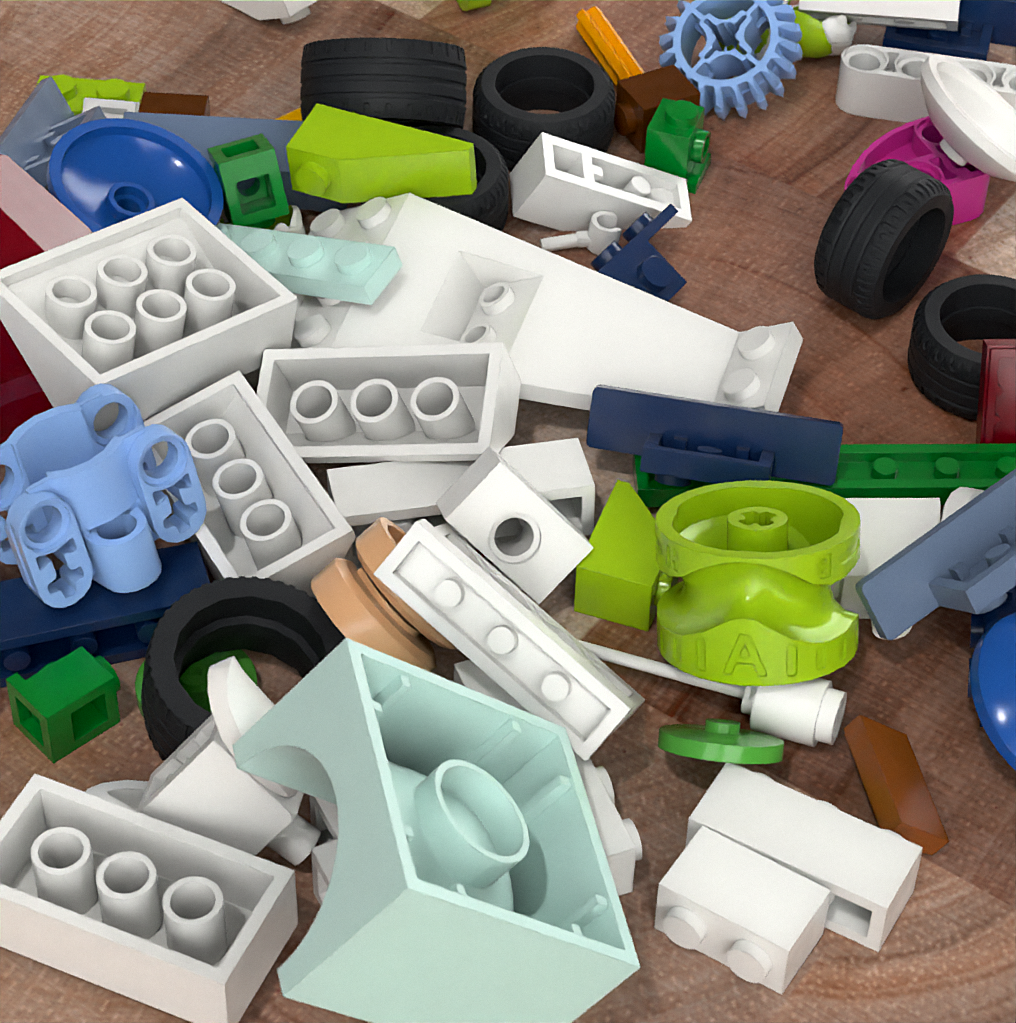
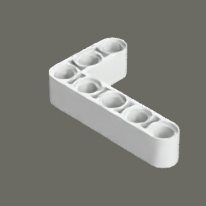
[835,44,1016,123]

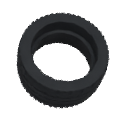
[300,37,467,129]
[141,576,346,761]

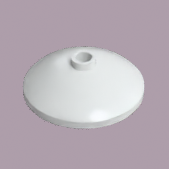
[920,54,1016,182]

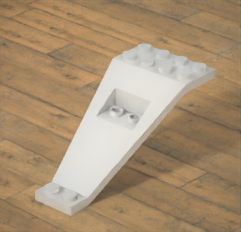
[243,193,803,412]

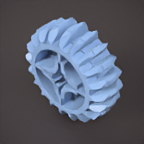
[659,0,803,120]

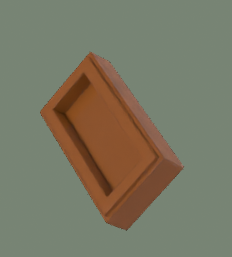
[843,714,950,856]

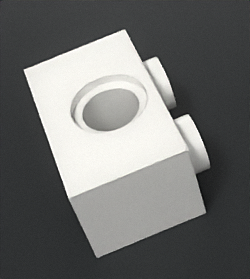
[436,446,593,605]

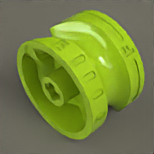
[655,480,860,686]

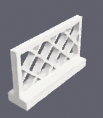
[374,518,645,762]

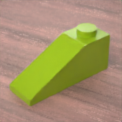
[286,104,477,204]

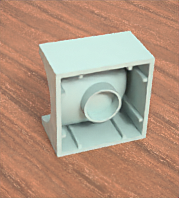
[232,638,641,1023]

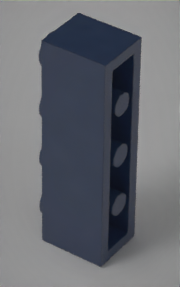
[0,541,210,688]

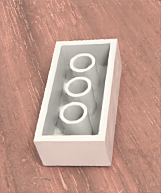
[0,774,298,1023]

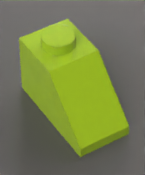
[574,480,678,632]

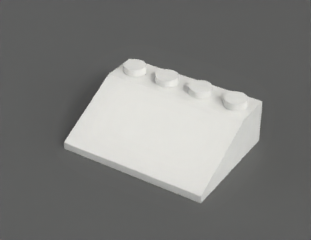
[0,198,298,431]

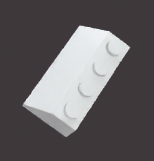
[256,342,521,463]
[143,370,356,602]

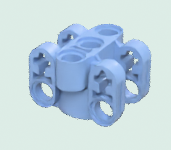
[0,383,207,608]

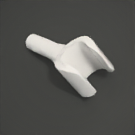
[540,211,622,255]

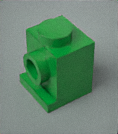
[644,98,711,194]
[207,133,290,229]
[6,646,121,764]

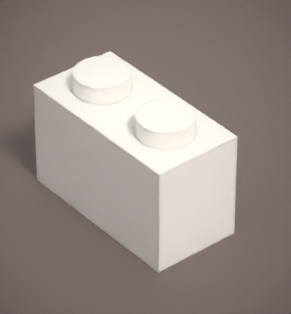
[654,825,831,995]

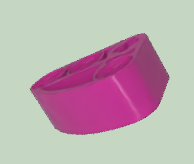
[844,116,990,226]

